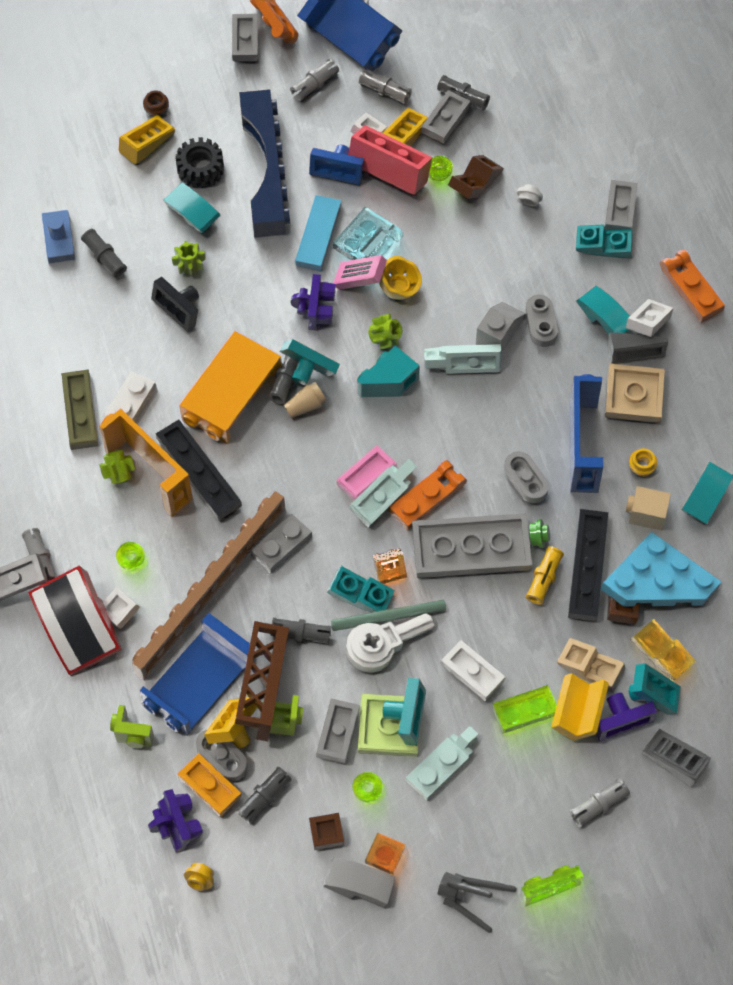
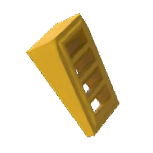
[383,108,428,147]
[118,115,175,165]

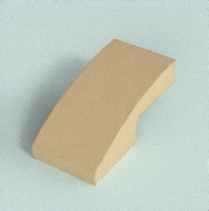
[557,638,626,692]

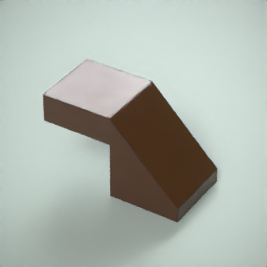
[448,155,504,199]

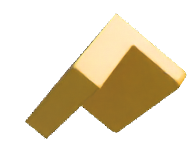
[551,673,609,741]

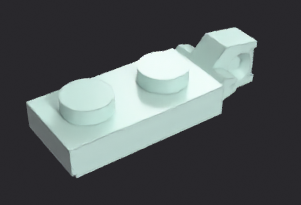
[424,344,501,374]
[348,459,417,527]
[406,726,479,801]

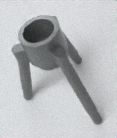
[437,872,517,933]

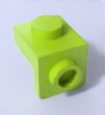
[260,695,303,736]
[110,705,154,749]

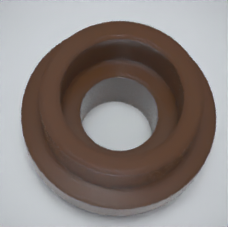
[143,90,169,116]

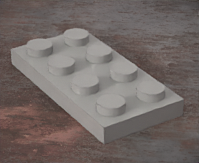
[412,513,532,578]

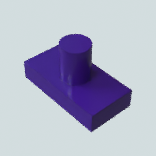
[596,692,657,742]

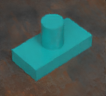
[279,339,340,385]
[628,663,681,715]
[383,678,426,746]

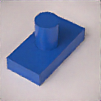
[309,144,364,185]

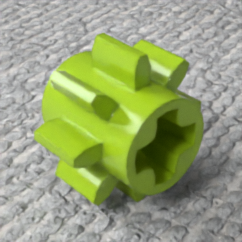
[172,241,206,276]
[368,314,403,349]
[99,450,136,484]

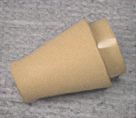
[284,382,327,419]

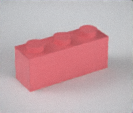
[348,125,432,195]

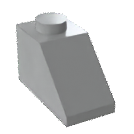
[476,302,526,354]

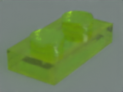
[492,685,557,734]
[520,865,583,907]

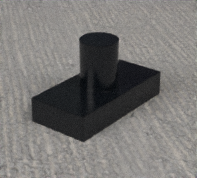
[151,276,199,332]

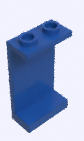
[297,0,403,72]
[570,374,603,493]
[140,613,250,736]

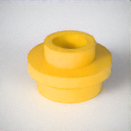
[629,448,657,476]
[184,863,214,891]

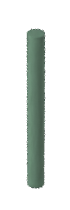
[331,599,446,631]

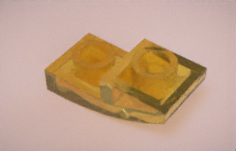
[630,619,696,680]

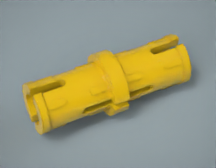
[525,546,564,605]

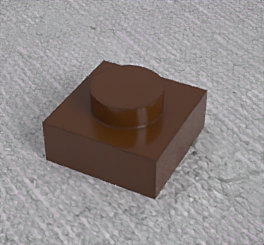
[607,596,639,625]
[309,813,344,850]

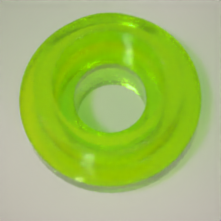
[429,156,453,181]
[116,542,145,570]
[352,772,383,802]

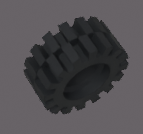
[175,137,224,189]

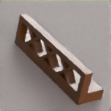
[235,621,289,742]

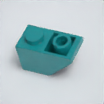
[357,346,420,397]

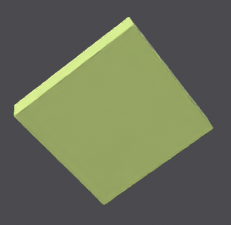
[358,694,418,757]

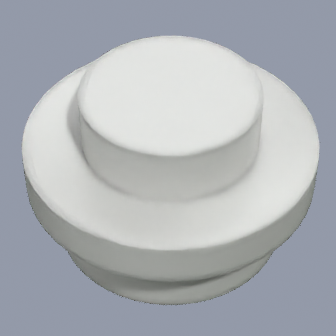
[517,184,543,207]

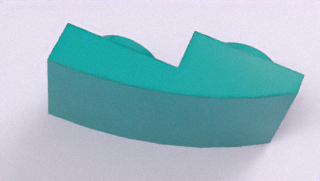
[163,182,221,233]
[576,224,633,258]
[576,286,630,335]
[681,462,733,524]
[326,565,395,613]

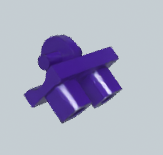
[290,274,336,331]
[148,789,203,853]

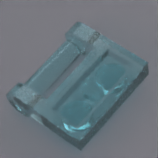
[333,207,403,260]

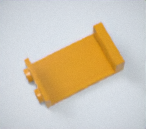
[179,331,282,444]
[99,408,193,517]

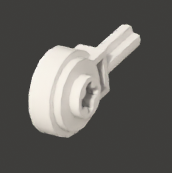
[345,613,434,673]

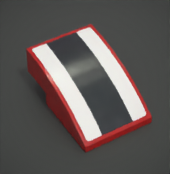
[28,565,122,676]

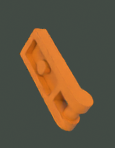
[250,0,298,44]
[660,250,725,322]
[389,460,467,531]

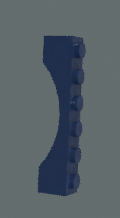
[239,89,290,238]

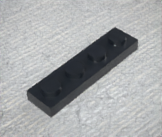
[155,419,242,521]
[568,509,609,621]

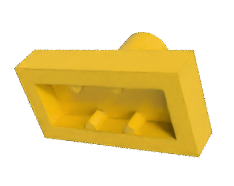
[204,697,257,749]

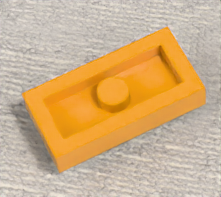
[177,753,242,818]

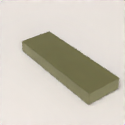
[61,369,98,450]

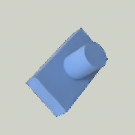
[42,210,75,263]

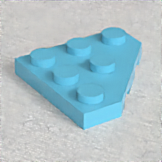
[601,532,721,606]

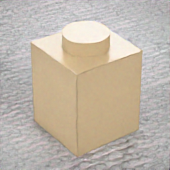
[625,486,671,531]

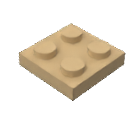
[605,364,665,423]

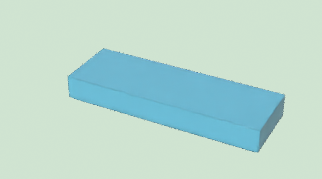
[295,195,341,271]

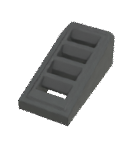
[608,333,668,364]
[642,729,711,787]

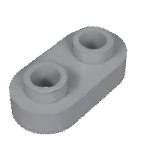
[525,295,558,347]
[504,451,549,503]
[196,730,247,781]

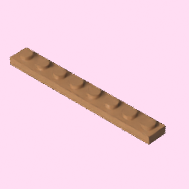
[132,491,285,680]

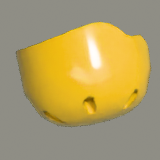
[379,256,422,300]

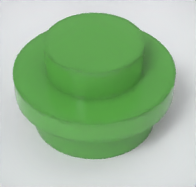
[529,519,550,548]

